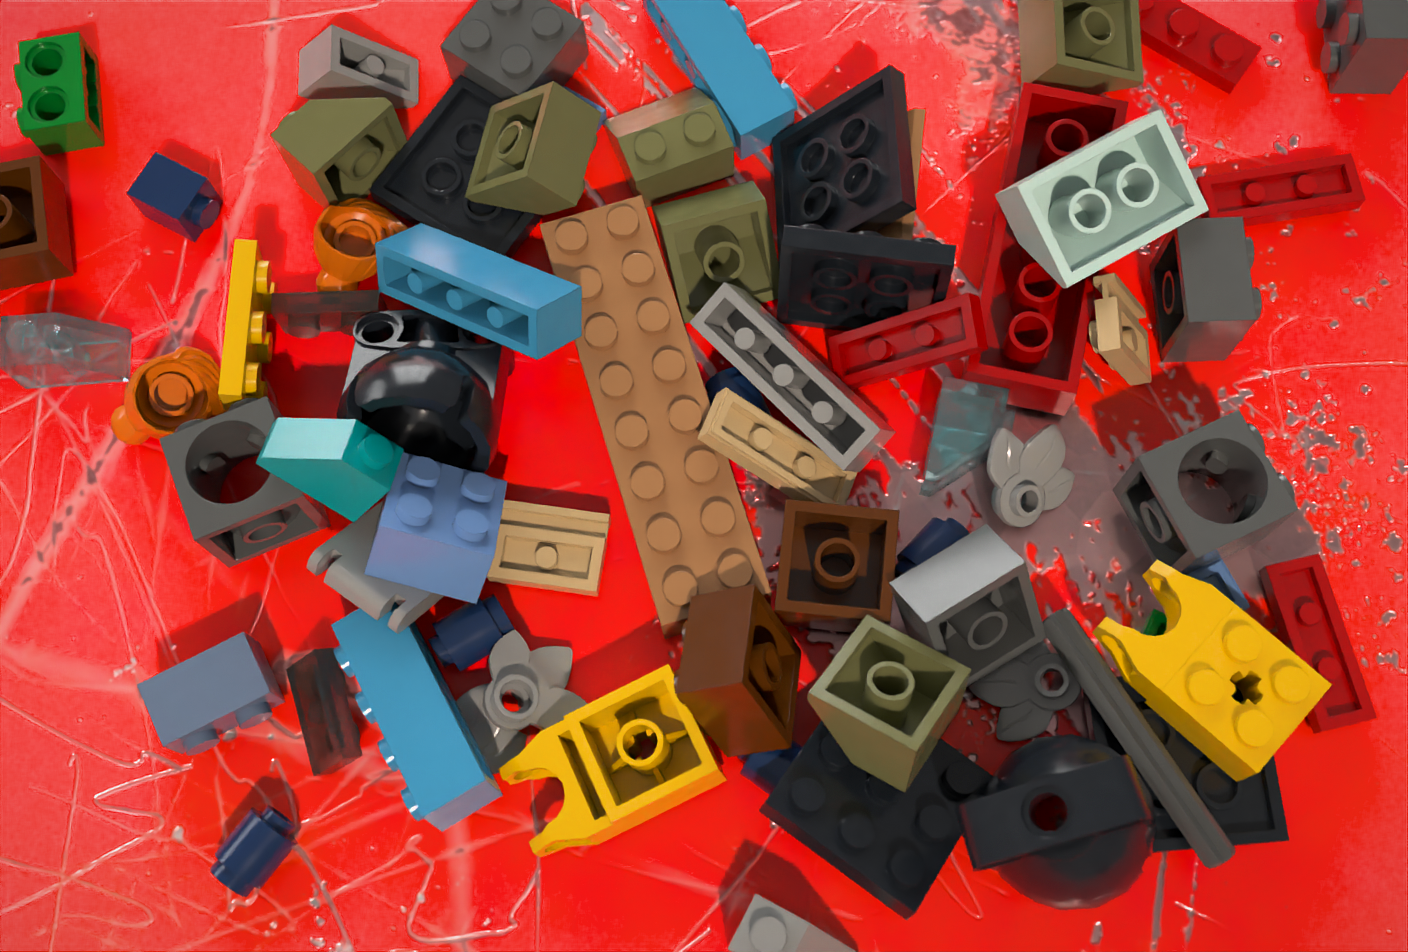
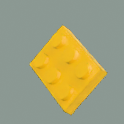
[218,239,278,412]

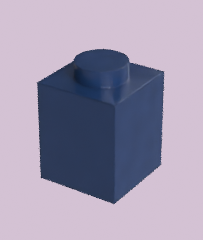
[126,152,223,242]

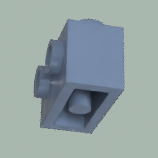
[137,632,286,756]

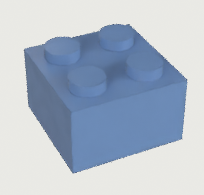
[364,452,507,604]

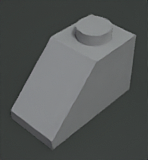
[298,24,419,109]
[727,893,857,952]

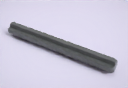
[1042,608,1236,869]

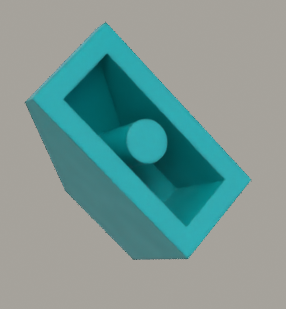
[256,417,404,522]

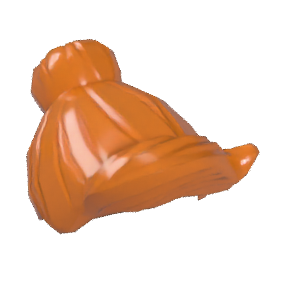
[313,198,409,303]
[110,346,226,445]

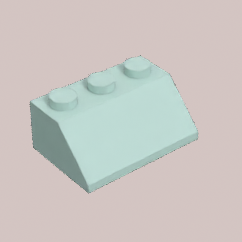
[994,109,1209,288]

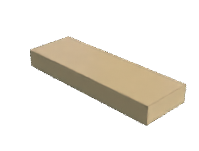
[697,388,857,505]

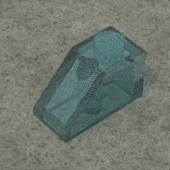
[0,312,132,389]
[919,376,1015,497]

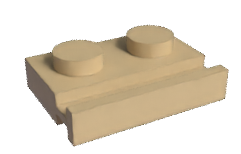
[1089,273,1152,386]
[487,500,611,597]

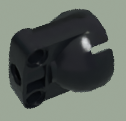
[337,310,515,474]
[954,734,1158,910]

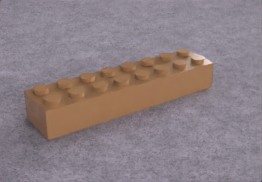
[539,195,772,639]

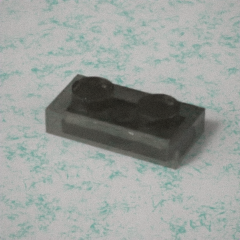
[271,290,390,338]
[286,647,363,777]

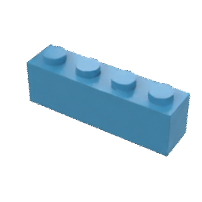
[643,0,798,160]
[375,223,582,360]
[331,602,503,832]

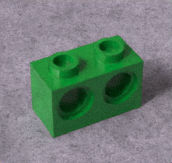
[14,32,105,156]

